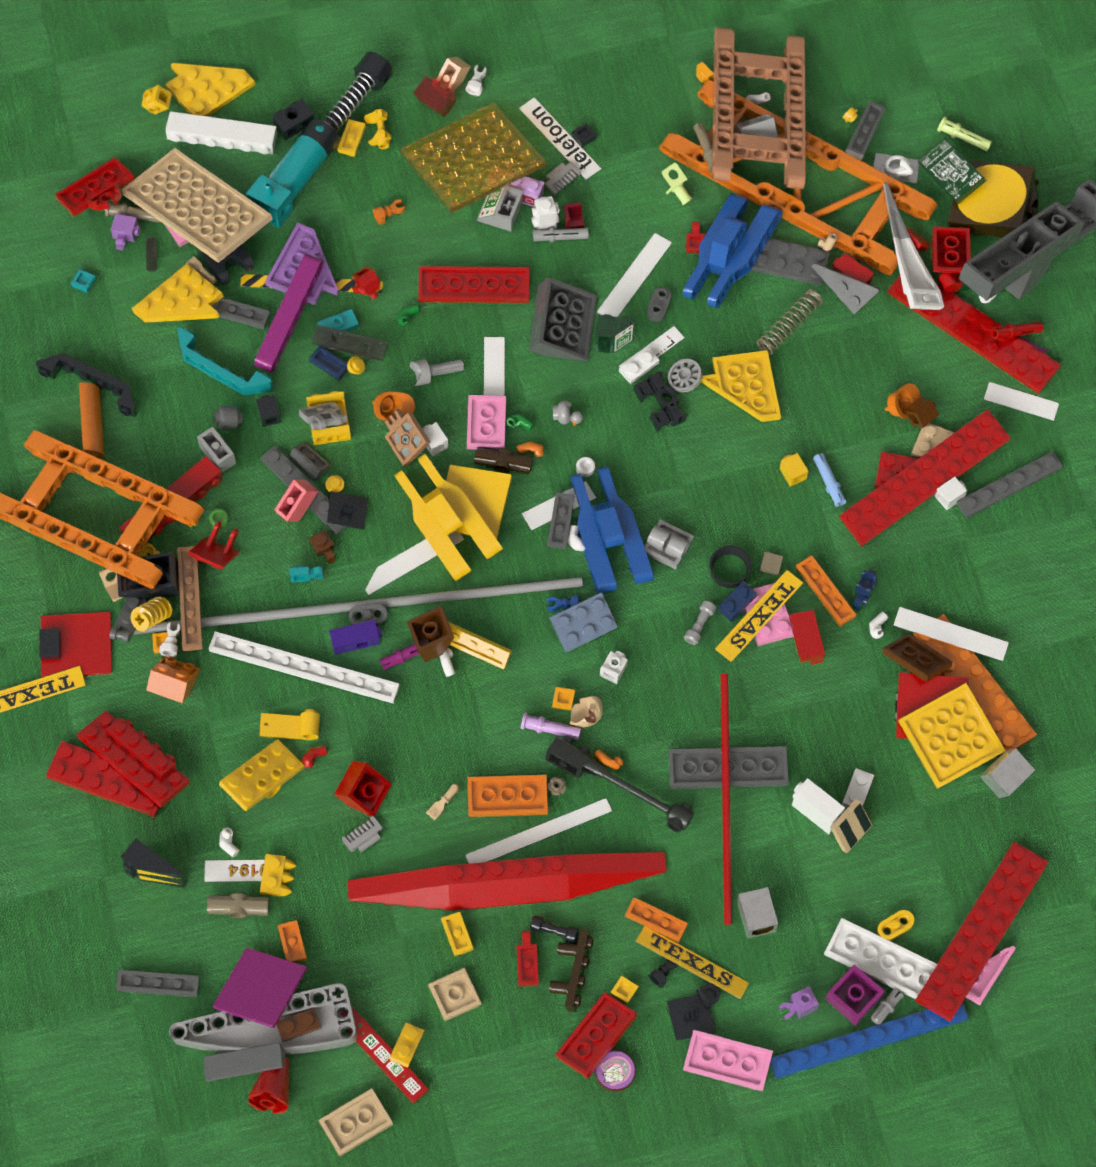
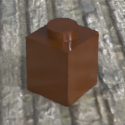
[905,398,939,428]

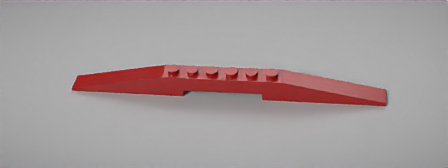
[347,852,667,911]

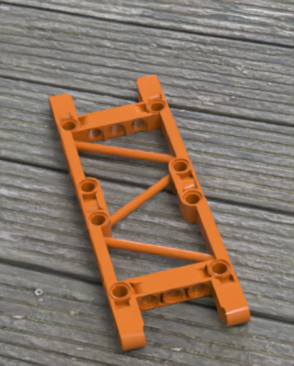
[659,80,937,275]

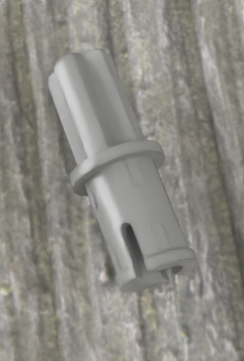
[871,988,904,1025]

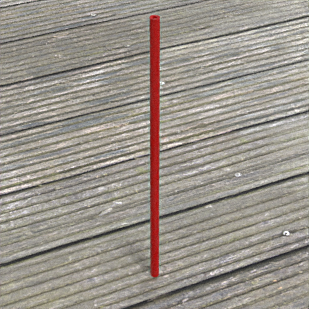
[720,673,732,925]

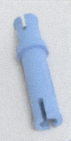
[813,453,846,507]

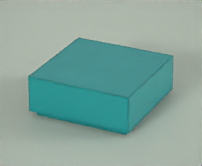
[71,269,96,293]

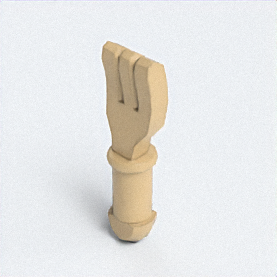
[186,256,217,284]
[426,784,459,820]

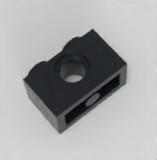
[272,99,315,141]

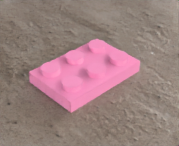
[467,395,506,450]
[745,583,794,646]

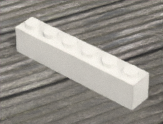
[166,111,277,154]

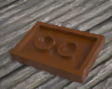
[882,633,953,682]

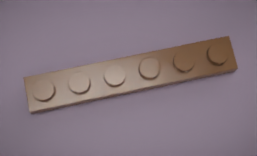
[177,546,203,651]

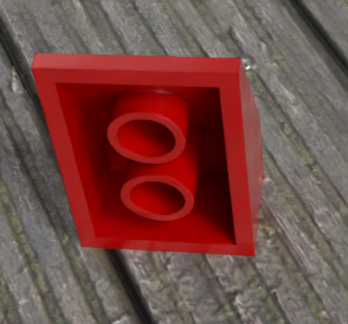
[931,227,971,273]

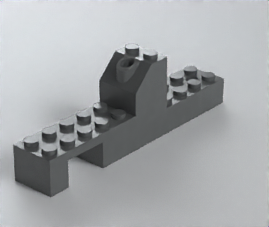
[959,179,1096,301]

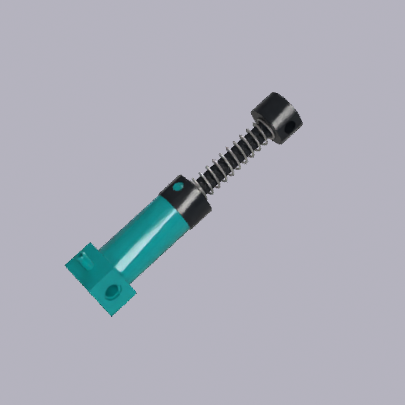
[247,51,393,228]

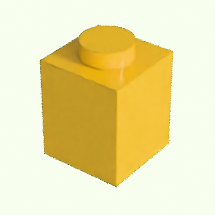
[780,453,808,487]

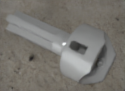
[410,359,464,386]

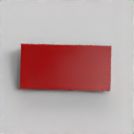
[789,610,825,665]

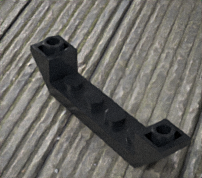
[36,353,137,417]

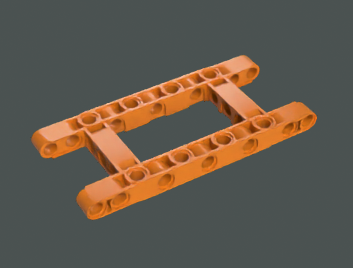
[0,430,204,589]

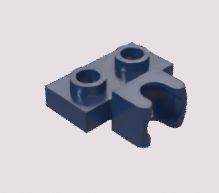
[853,569,878,611]

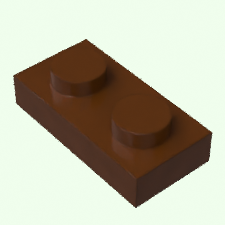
[277,1008,321,1042]

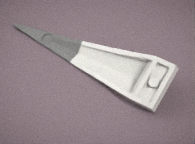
[883,183,944,310]

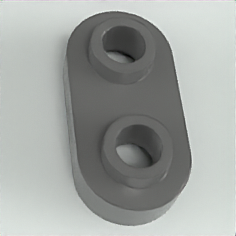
[647,287,671,322]
[349,604,387,624]

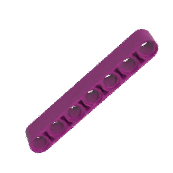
[254,254,324,373]

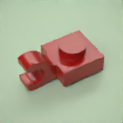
[686,222,705,253]

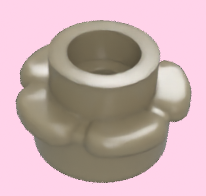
[547,777,567,796]

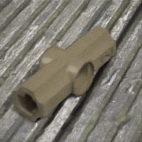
[207,894,269,918]

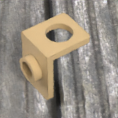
[99,569,123,602]

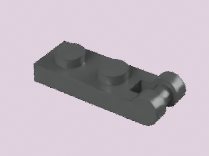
[110,597,147,643]

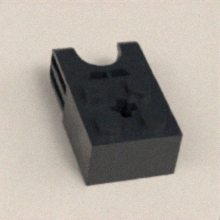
[194,244,254,285]

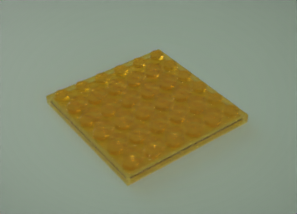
[400,103,546,213]

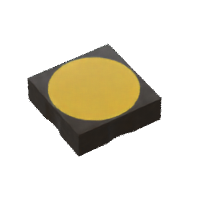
[948,160,1036,238]

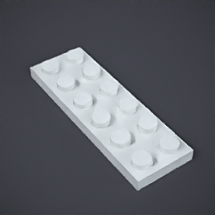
[824,918,937,999]

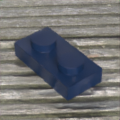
[717,580,758,622]

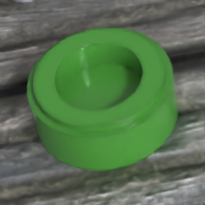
[209,509,229,528]

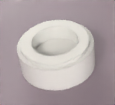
[576,457,595,477]

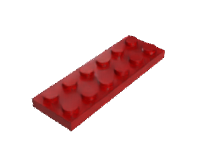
[418,266,529,303]
[46,741,160,818]

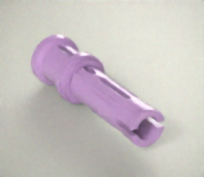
[521,712,581,740]

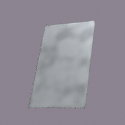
[873,153,919,183]

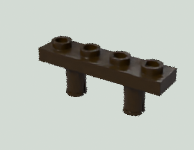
[549,929,593,1013]

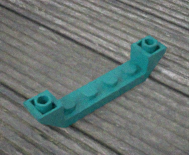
[177,327,273,396]

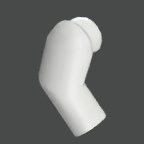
[869,612,888,639]

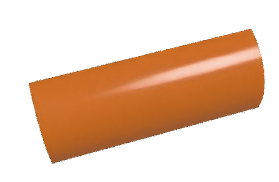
[79,383,105,459]

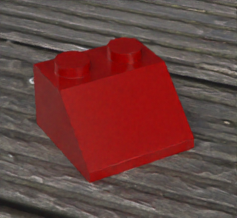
[334,761,392,817]

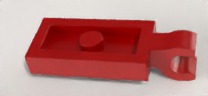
[517,931,539,987]

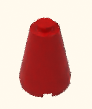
[248,1056,289,1114]

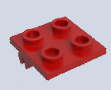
[188,521,240,570]

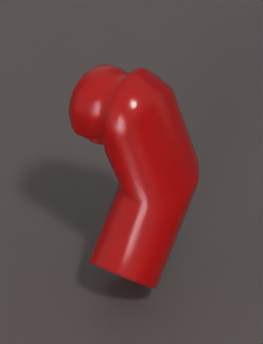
[302,745,327,768]

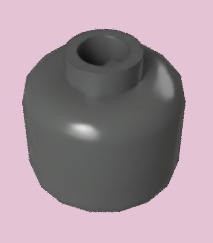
[214,405,243,430]

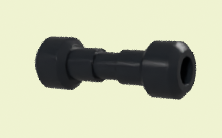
[530,915,579,943]

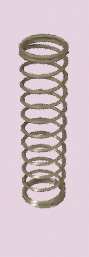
[757,289,823,355]

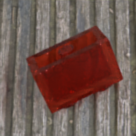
[413,76,457,118]

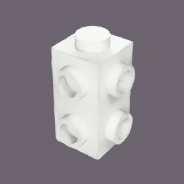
[532,196,559,230]

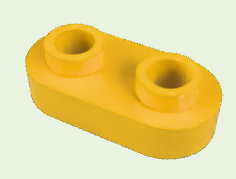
[877,910,914,941]

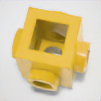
[142,85,172,114]

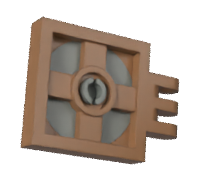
[384,409,431,466]

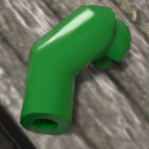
[397,304,420,326]
[506,414,535,431]

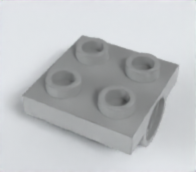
[644,519,694,570]

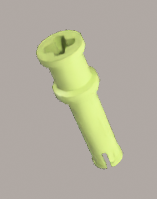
[937,116,992,152]

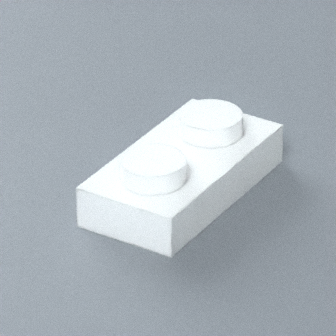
[619,347,660,384]
[842,768,874,807]

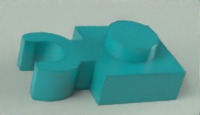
[289,565,323,583]

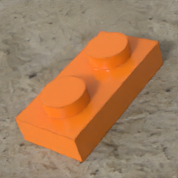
[278,920,307,963]

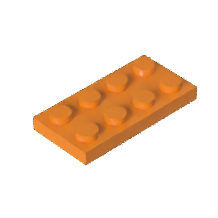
[468,775,548,817]

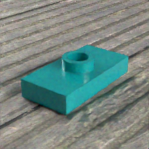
[317,309,359,340]

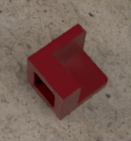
[563,202,584,229]

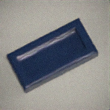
[309,345,348,381]

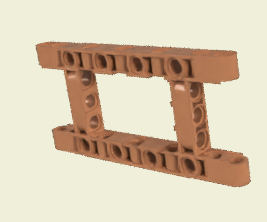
[712,27,805,189]

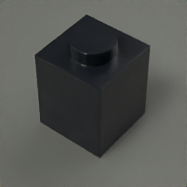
[256,395,281,427]

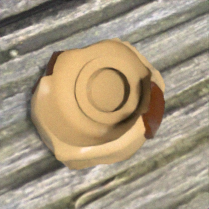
[570,696,603,728]

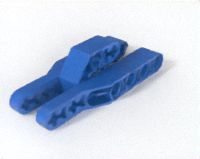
[683,193,782,308]
[570,466,654,594]

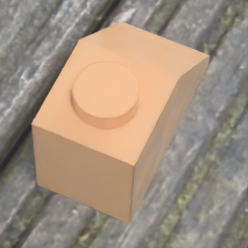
[432,57,471,99]

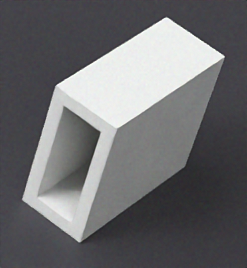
[792,778,845,834]

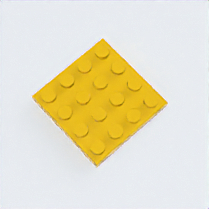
[898,683,1005,789]

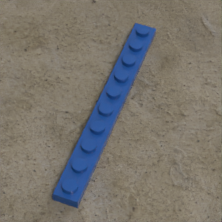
[770,1003,968,1079]

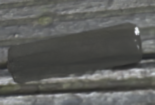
[146,237,157,272]

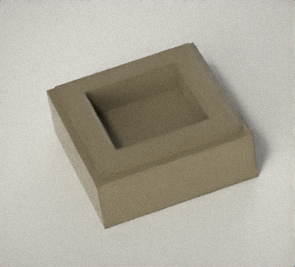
[760,552,783,575]

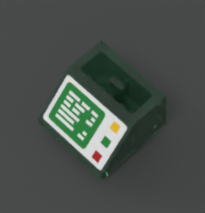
[594,314,635,354]

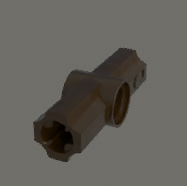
[474,447,533,474]

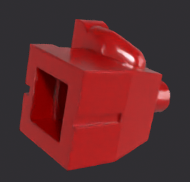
[352,266,380,299]

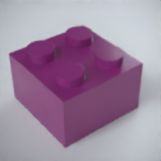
[826,964,885,1026]

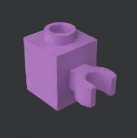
[111,214,140,250]
[779,986,819,1020]

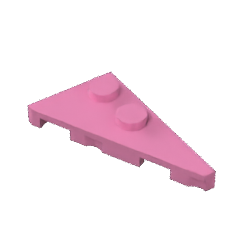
[966,946,1016,1006]

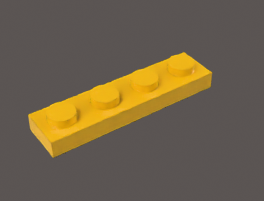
[449,622,512,669]

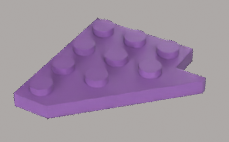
[265,223,339,305]

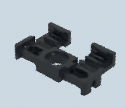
[633,371,687,432]

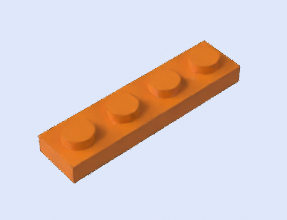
[796,555,856,627]

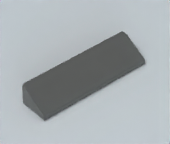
[204,1043,285,1082]

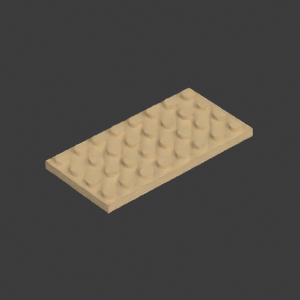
[121,148,272,263]

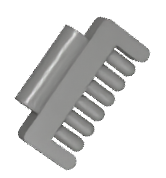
[545,162,581,195]
[342,816,382,853]

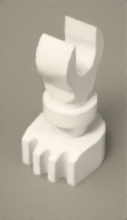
[466,65,486,96]
[159,622,180,657]

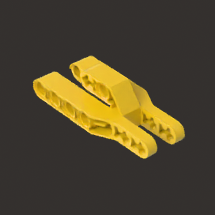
[394,454,503,581]

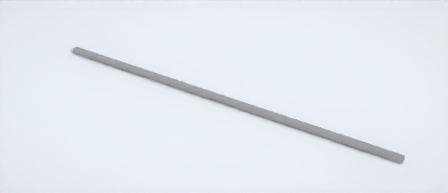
[122,577,583,635]

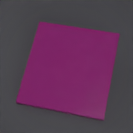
[213,947,307,1028]

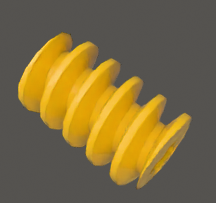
[131,596,172,631]

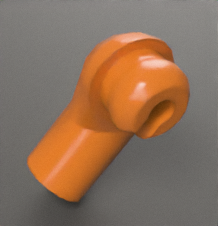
[516,442,544,457]
[594,750,623,770]

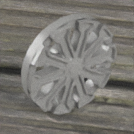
[668,359,703,393]

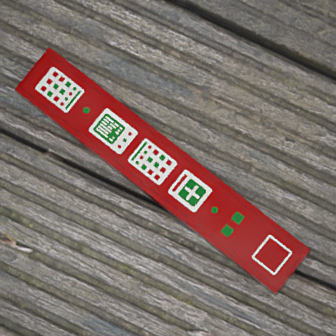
[338,1006,429,1104]

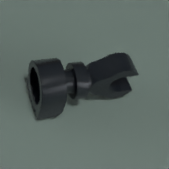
[649,958,679,988]

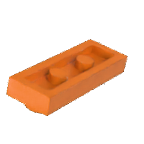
[625,897,688,943]

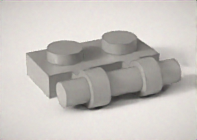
[299,401,347,430]

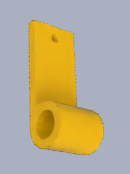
[259,709,320,740]

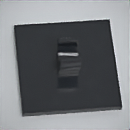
[327,491,368,530]
[667,995,716,1041]

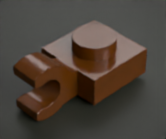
[309,529,336,564]

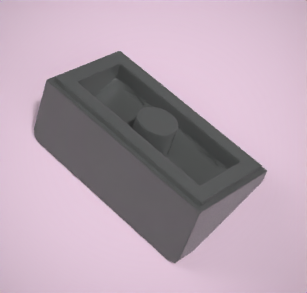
[289,442,331,481]

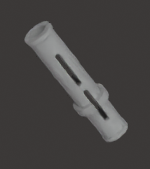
[533,227,588,242]

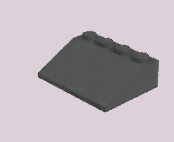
[529,277,597,362]

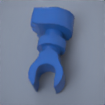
[547,595,580,612]

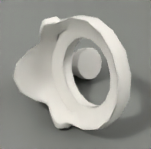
[885,155,913,178]

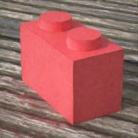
[275,480,319,522]

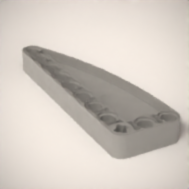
[169,983,358,1055]

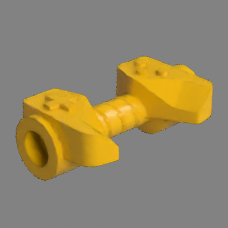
[364,109,391,149]

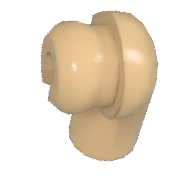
[818,233,838,251]

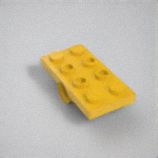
[219,739,304,811]

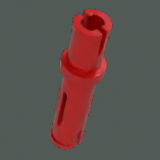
[991,321,1043,339]

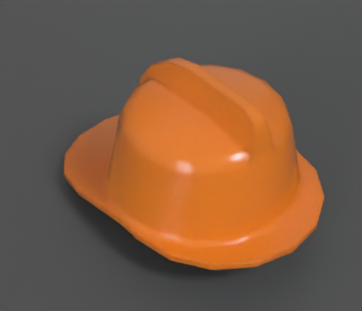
[884,383,921,419]
[372,392,415,421]

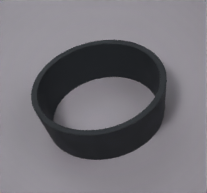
[709,546,752,588]

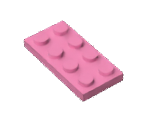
[683,1030,773,1092]

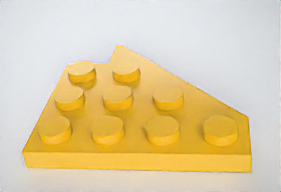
[165,63,255,117]
[132,264,223,323]
[700,350,781,422]

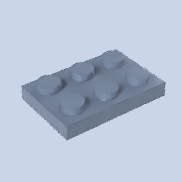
[549,593,618,652]

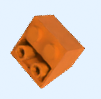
[146,656,200,703]

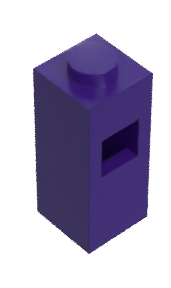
[329,620,382,655]

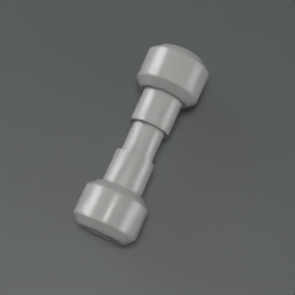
[684,600,716,645]

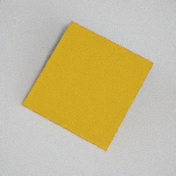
[446,465,512,539]

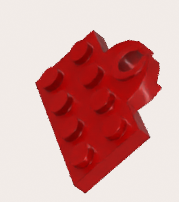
[55,157,134,217]

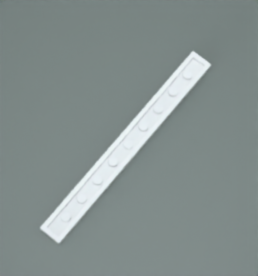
[209,632,400,704]

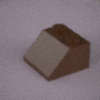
[407,605,454,662]

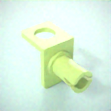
[661,163,692,205]

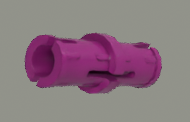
[379,643,419,671]

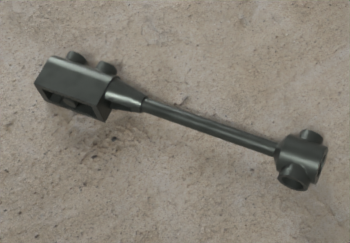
[545,736,694,833]

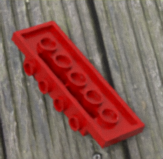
[78,711,190,808]

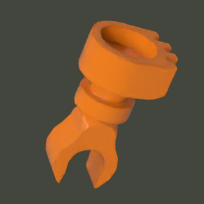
[373,200,405,225]

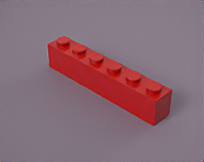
[119,457,222,545]

